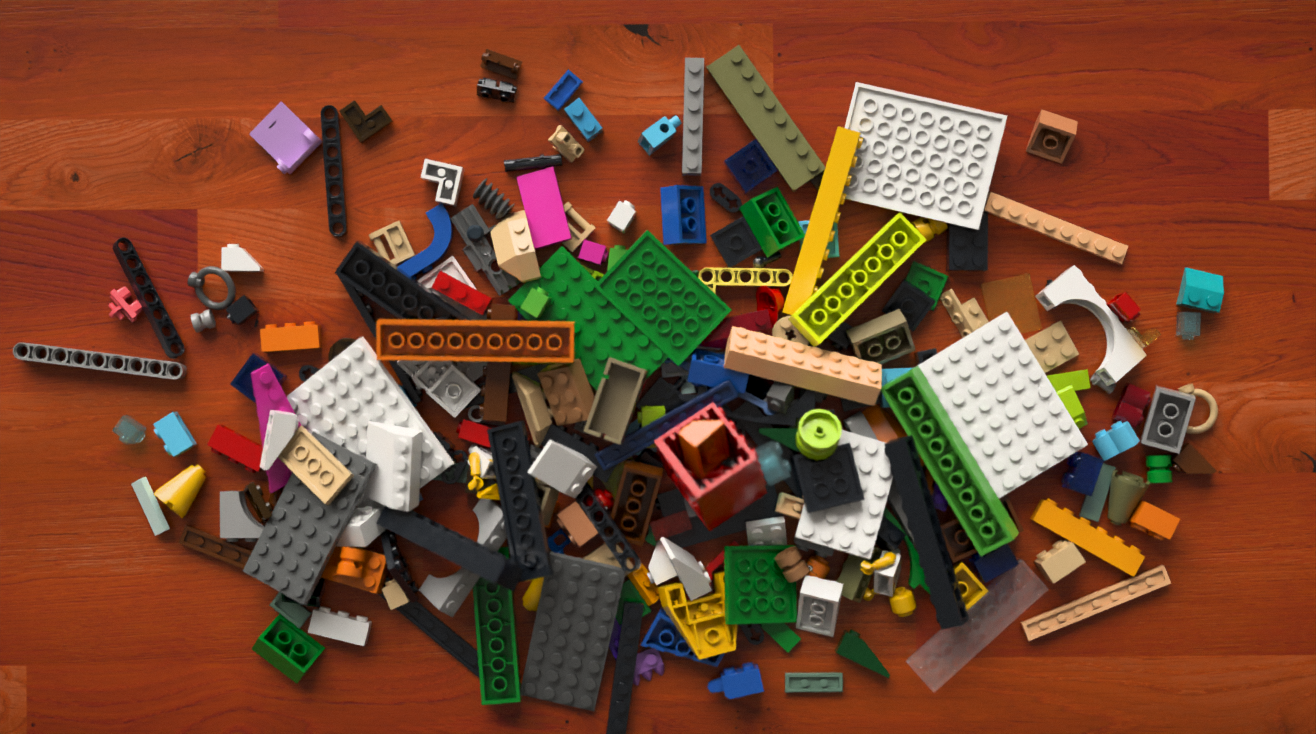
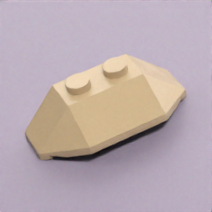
[490,210,541,283]
[512,371,554,448]

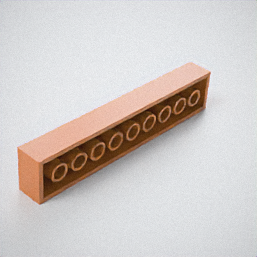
[376,319,575,363]

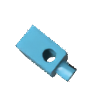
[638,115,682,156]

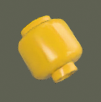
[889,587,916,617]

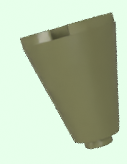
[1107,470,1150,526]

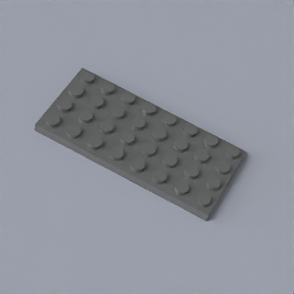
[243,432,377,605]
[521,552,626,711]

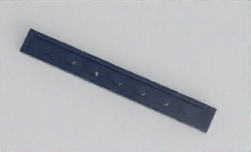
[595,379,739,471]

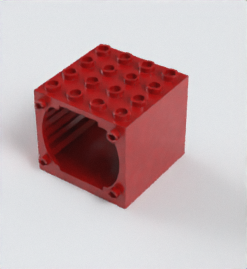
[654,403,767,532]

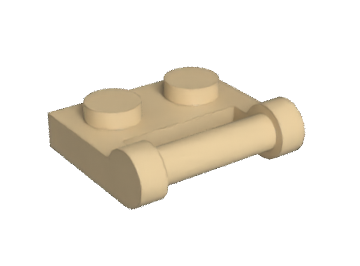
[562,202,596,253]
[368,221,415,265]

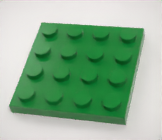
[724,545,797,625]

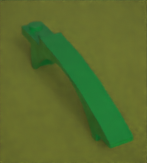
[883,507,931,595]

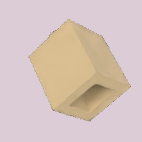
[382,579,410,610]

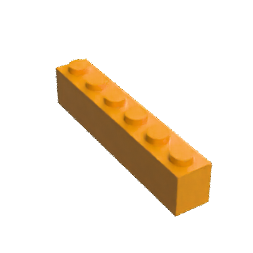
[1030,498,1145,577]

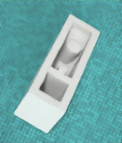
[260,410,299,470]

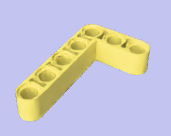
[698,268,793,294]

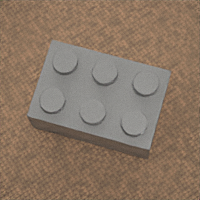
[1140,385,1196,454]

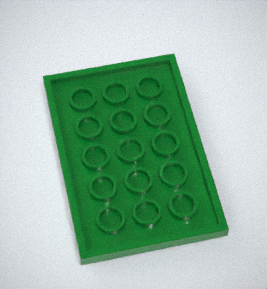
[594,230,732,366]

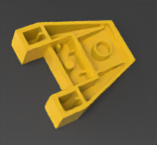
[658,570,738,660]

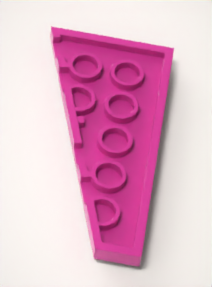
[251,364,301,493]

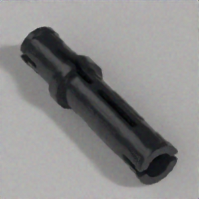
[504,154,563,172]

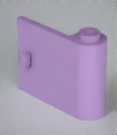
[249,102,323,174]

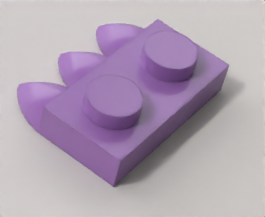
[633,648,664,686]

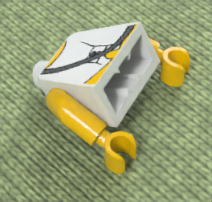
[468,444,496,491]
[860,548,901,601]

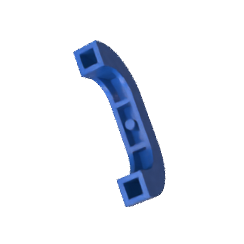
[398,203,453,280]

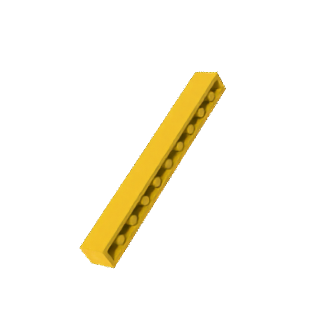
[782,126,863,315]

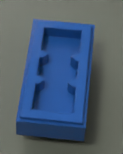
[544,69,583,111]

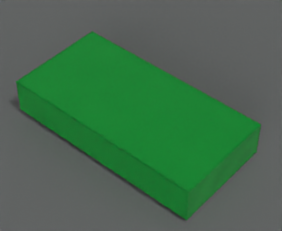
[760,623,801,652]

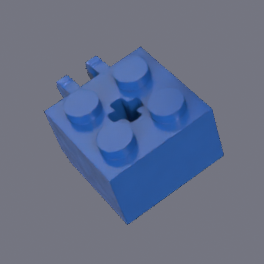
[707,662,764,699]

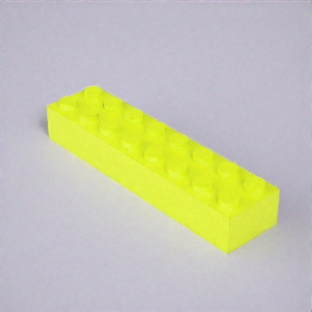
[788,212,926,347]

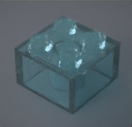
[754,440,792,486]

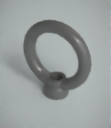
[187,266,236,310]

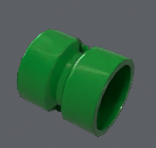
[1146,455,1173,483]

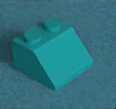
[1176,267,1224,313]

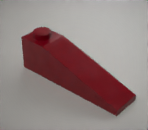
[698,309,773,349]

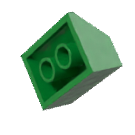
[739,187,805,258]
[252,614,325,684]

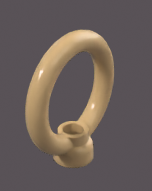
[1178,384,1218,434]

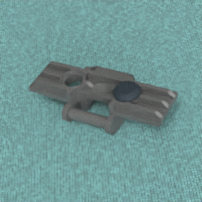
[450,204,521,296]

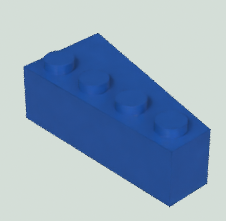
[640,608,725,667]

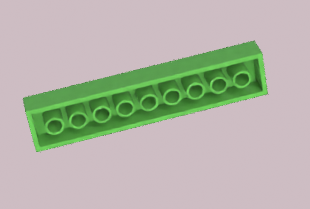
[881,366,1019,556]

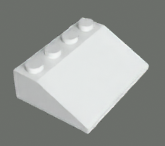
[364,421,422,512]

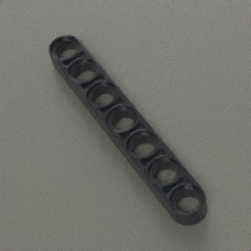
[321,105,348,237]
[113,237,185,359]
[575,482,641,572]

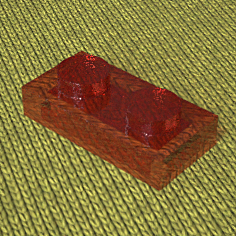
[649,510,693,541]

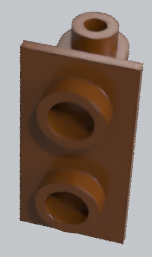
[480,49,522,80]

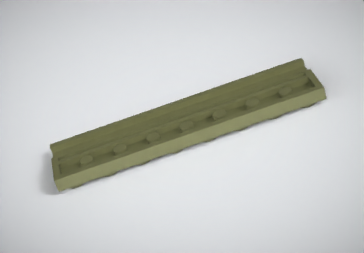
[706,45,826,192]

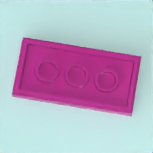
[517,166,572,250]

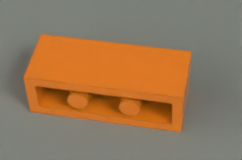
[260,321,322,352]

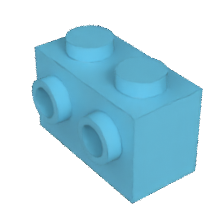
[153,412,197,457]

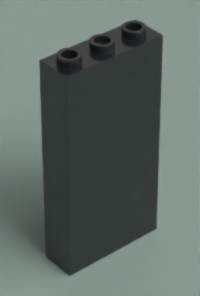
[655,463,783,548]

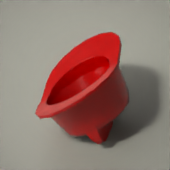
[756,286,785,328]

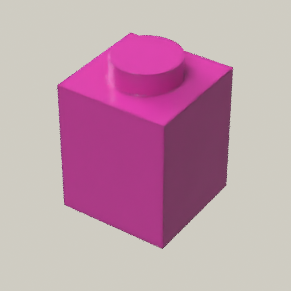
[578,240,609,266]

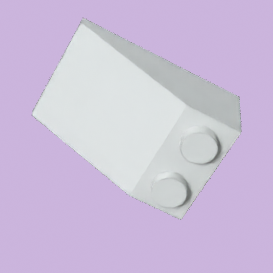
[528,440,597,498]
[660,537,712,601]
[796,575,843,637]

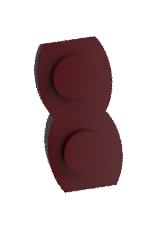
[1111,383,1151,428]

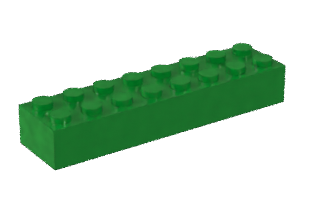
[473,546,522,705]

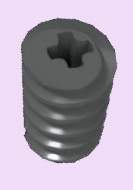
[473,178,516,220]

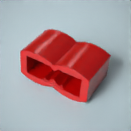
[1107,291,1141,323]

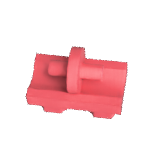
[108,287,143,323]

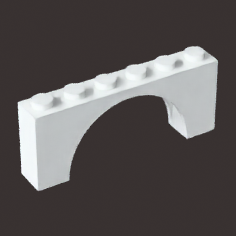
[1035,265,1147,386]

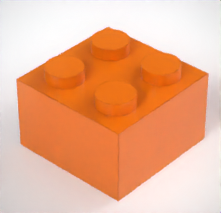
[1128,500,1180,541]

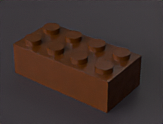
[606,459,663,546]
[940,495,1024,563]

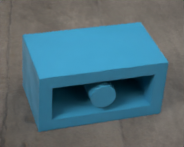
[564,98,603,142]

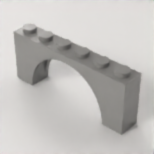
[220,491,265,542]
[419,498,507,617]

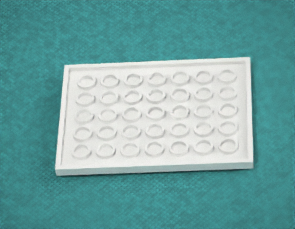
[844,82,1007,230]
[918,312,1088,498]
[287,337,454,511]

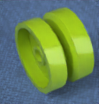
[796,409,842,460]

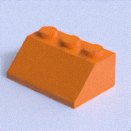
[679,420,730,480]

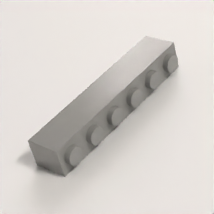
[682,58,704,176]

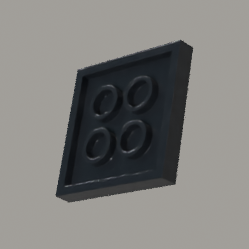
[793,443,865,514]

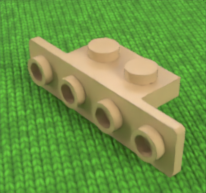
[940,289,989,338]

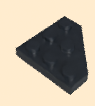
[380,529,419,603]

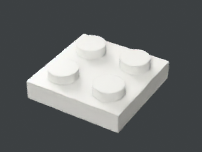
[745,516,787,546]

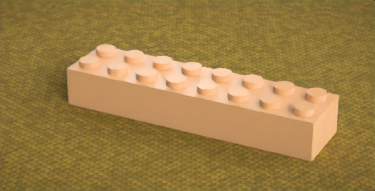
[724,326,882,406]

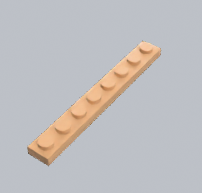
[984,192,1128,265]
[1020,565,1171,641]

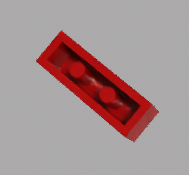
[431,271,493,316]
[207,424,263,473]

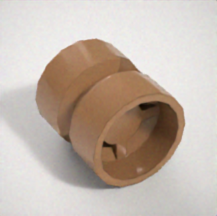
[775,546,810,583]

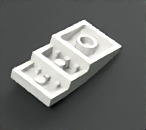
[397,360,481,418]

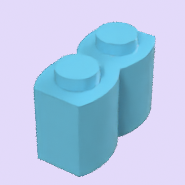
[1092,421,1140,461]

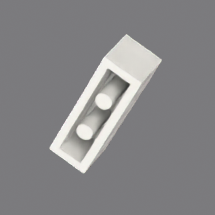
[308,606,372,646]

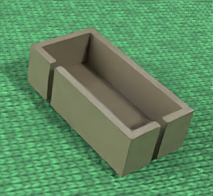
[583,357,648,445]

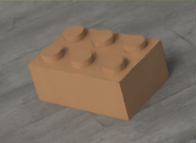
[537,358,595,426]

